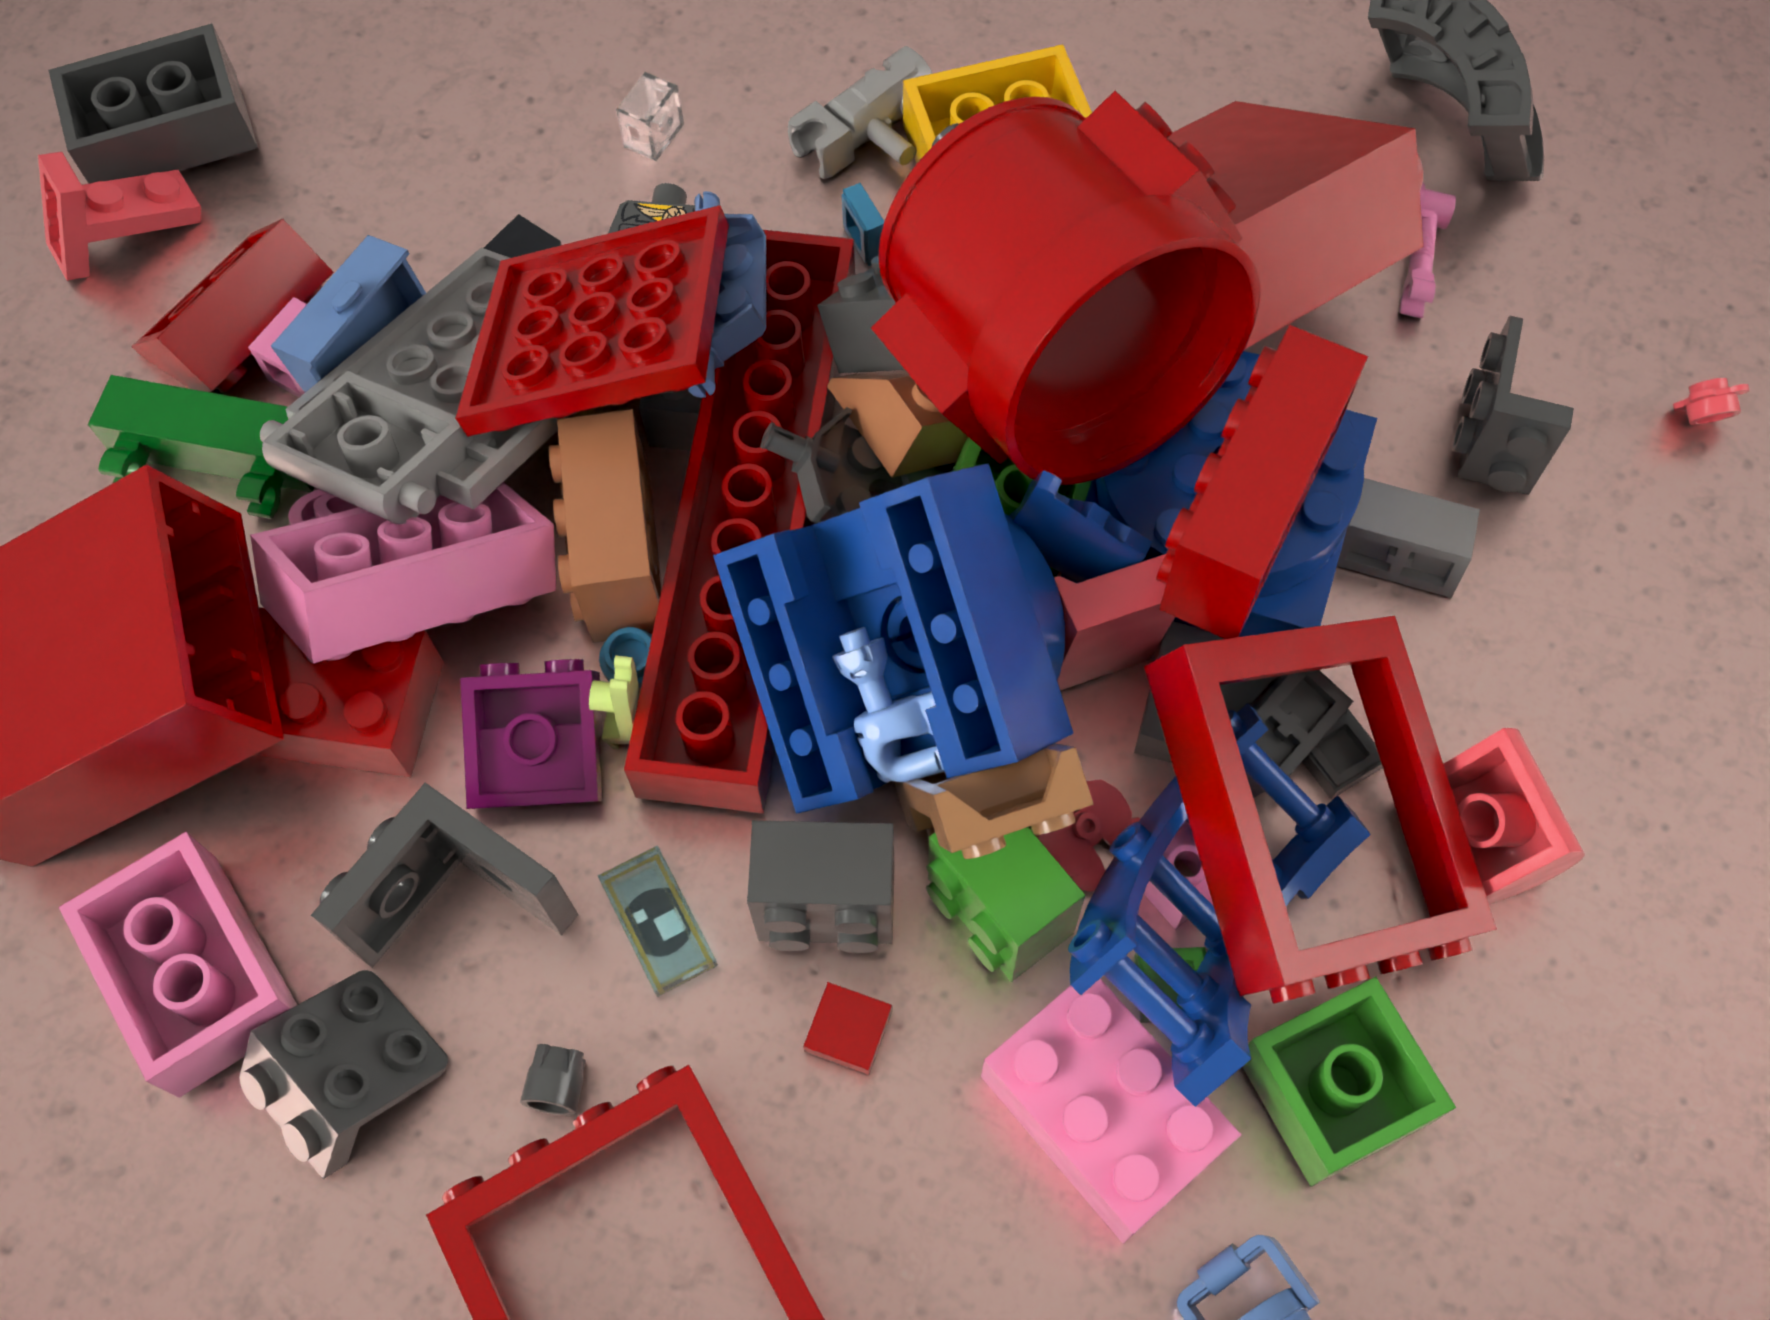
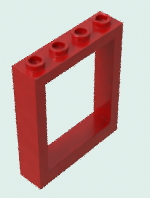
[1144,616,1497,1004]
[426,1065,825,1320]

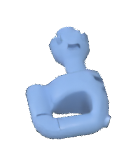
[833,627,945,783]

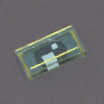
[598,845,718,997]

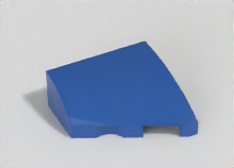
[1009,470,1152,582]

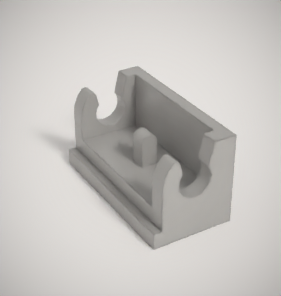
[1337,478,1480,598]

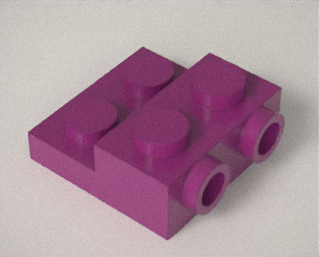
[460,659,603,809]

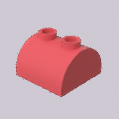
[1444,728,1585,905]

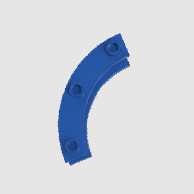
[1068,703,1371,1107]

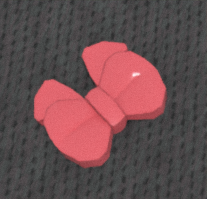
[1035,779,1140,892]

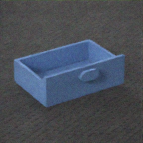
[271,235,426,392]

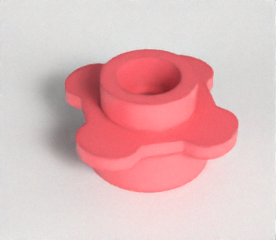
[1673,378,1750,425]

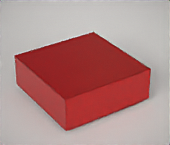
[803,982,893,1075]

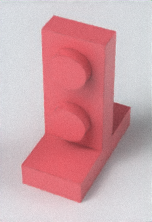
[38,151,201,281]

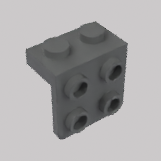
[1452,315,1574,495]
[239,970,448,1179]

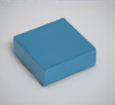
[841,183,884,266]

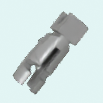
[788,46,933,179]

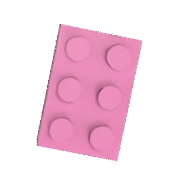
[58,832,297,1098]
[981,979,1241,1244]

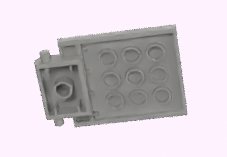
[260,248,577,524]

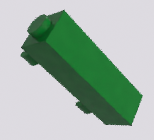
[87,375,315,519]

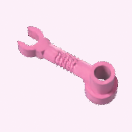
[1399,182,1456,318]

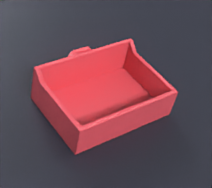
[1054,554,1175,691]

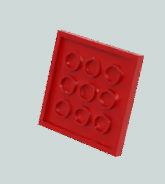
[455,205,729,437]

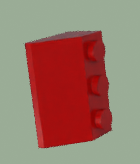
[131,219,334,393]

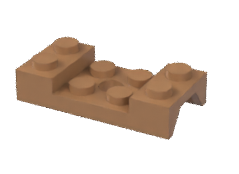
[893,743,1094,859]

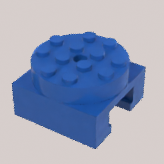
[1061,351,1377,637]
[713,463,1074,814]

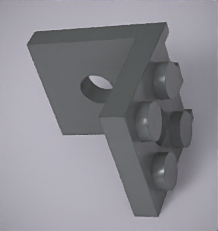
[311,782,579,968]

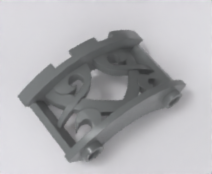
[1368,0,1544,181]

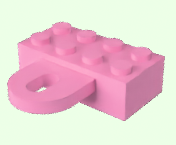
[250,482,556,663]

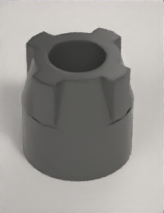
[520,1044,586,1116]

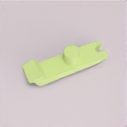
[589,655,640,749]

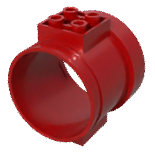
[871,91,1260,485]

